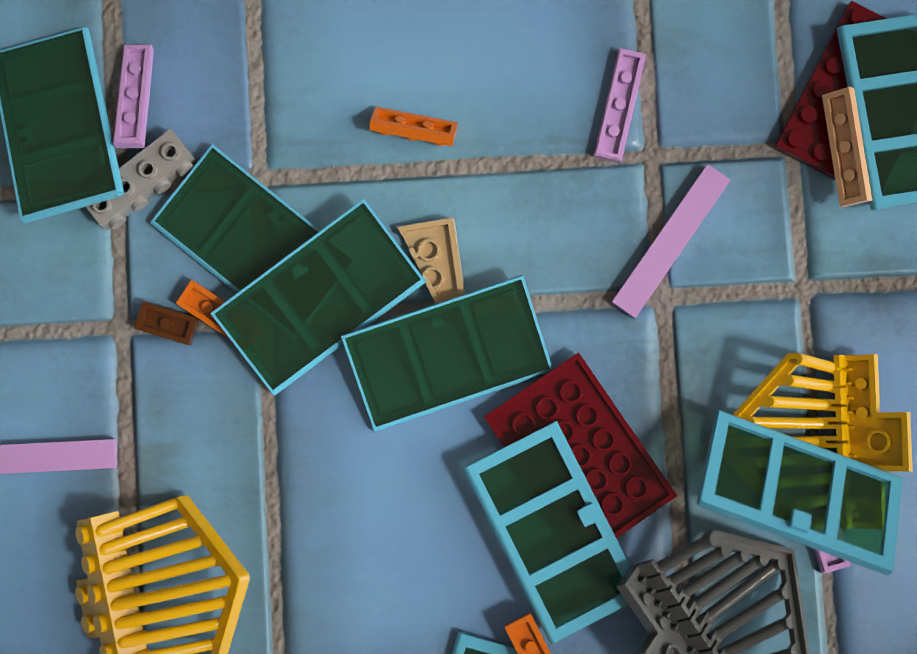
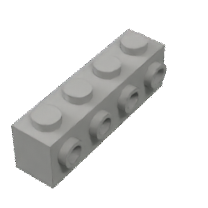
[85,129,198,230]

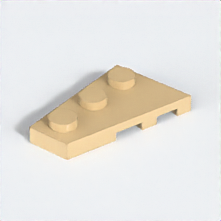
[398,218,465,303]

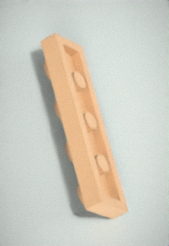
[822,87,872,207]

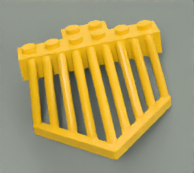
[709,353,913,531]
[75,495,250,654]

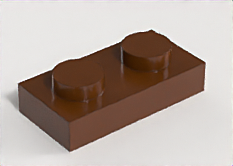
[134,301,200,346]

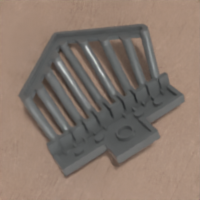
[616,530,810,654]

